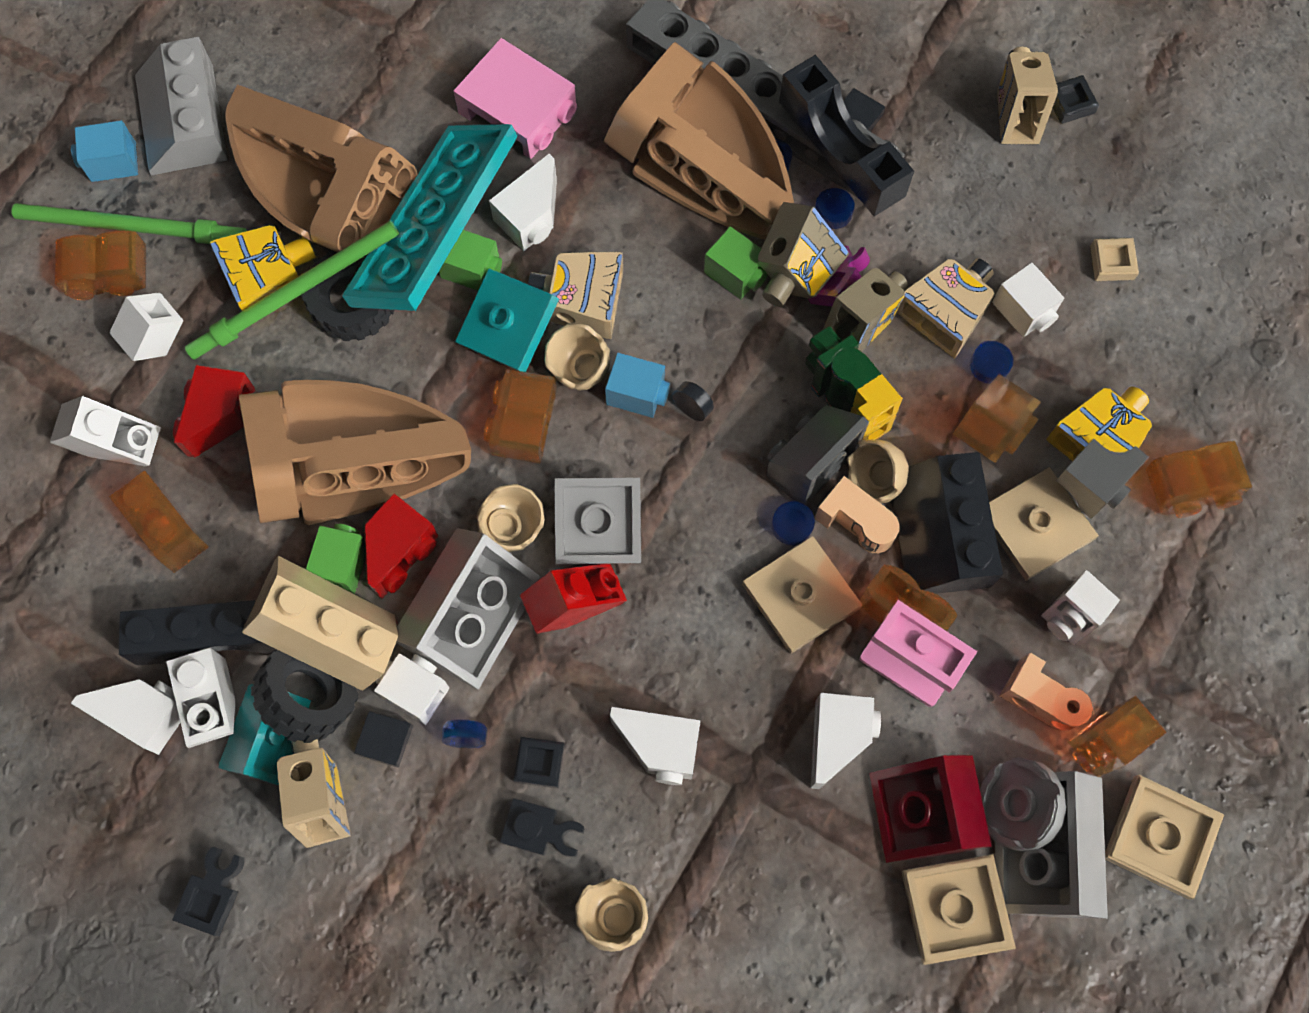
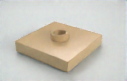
[989,467,1099,581]
[742,536,862,654]
[1105,775,1224,900]
[902,854,1016,965]

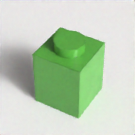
[704,226,768,300]
[439,230,502,291]
[306,524,367,594]

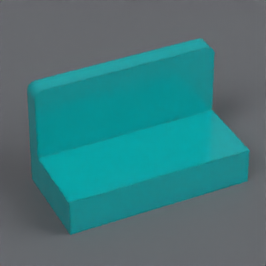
[219,684,311,786]

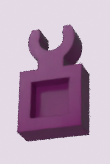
[808,245,870,307]

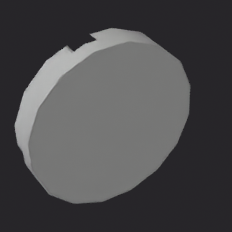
[980,757,1066,851]

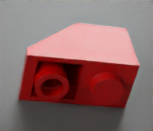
[173,365,255,458]
[365,493,438,599]
[520,563,627,633]

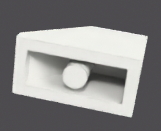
[489,154,557,251]
[71,679,181,755]
[811,693,881,789]
[610,707,700,785]

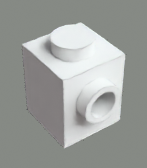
[992,263,1064,337]
[110,293,184,361]
[374,653,449,725]

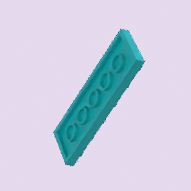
[342,124,518,311]

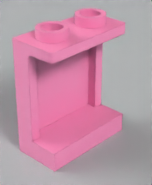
[453,38,577,159]
[859,600,977,707]

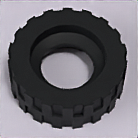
[302,250,395,341]
[251,649,359,743]

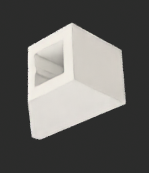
[50,396,161,466]
[1041,570,1120,645]
[166,648,236,748]

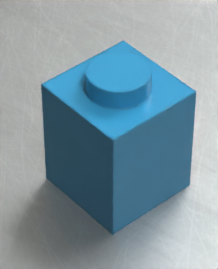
[71,121,138,182]
[605,353,671,418]

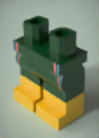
[805,326,903,440]

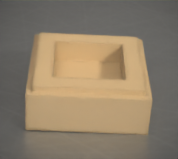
[1090,238,1139,281]

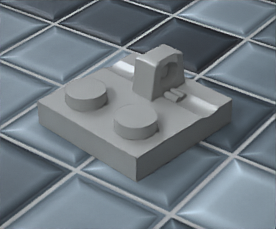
[555,478,641,564]

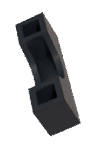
[779,54,914,217]
[119,600,276,666]

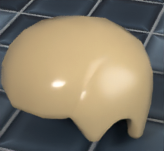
[544,324,610,391]
[847,439,909,503]
[476,484,545,552]
[575,878,648,952]

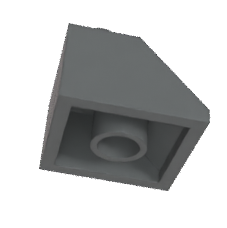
[766,405,869,508]

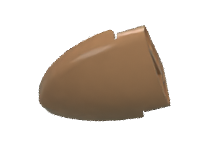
[603,42,794,240]
[225,84,418,253]
[239,380,471,525]

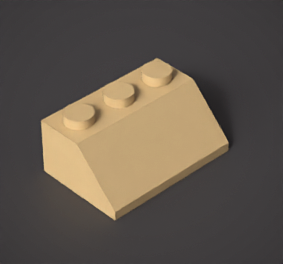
[242,556,398,691]

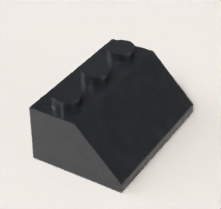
[891,452,1003,597]

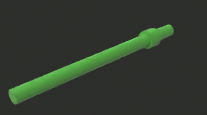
[12,203,247,244]
[185,220,399,360]

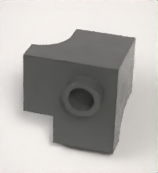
[1056,439,1149,519]

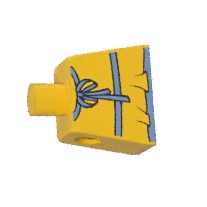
[210,225,316,311]
[1046,386,1152,461]

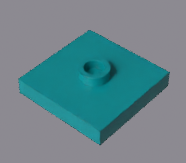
[455,268,559,373]

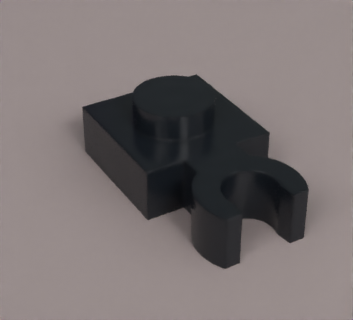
[500,798,585,857]
[172,847,244,936]

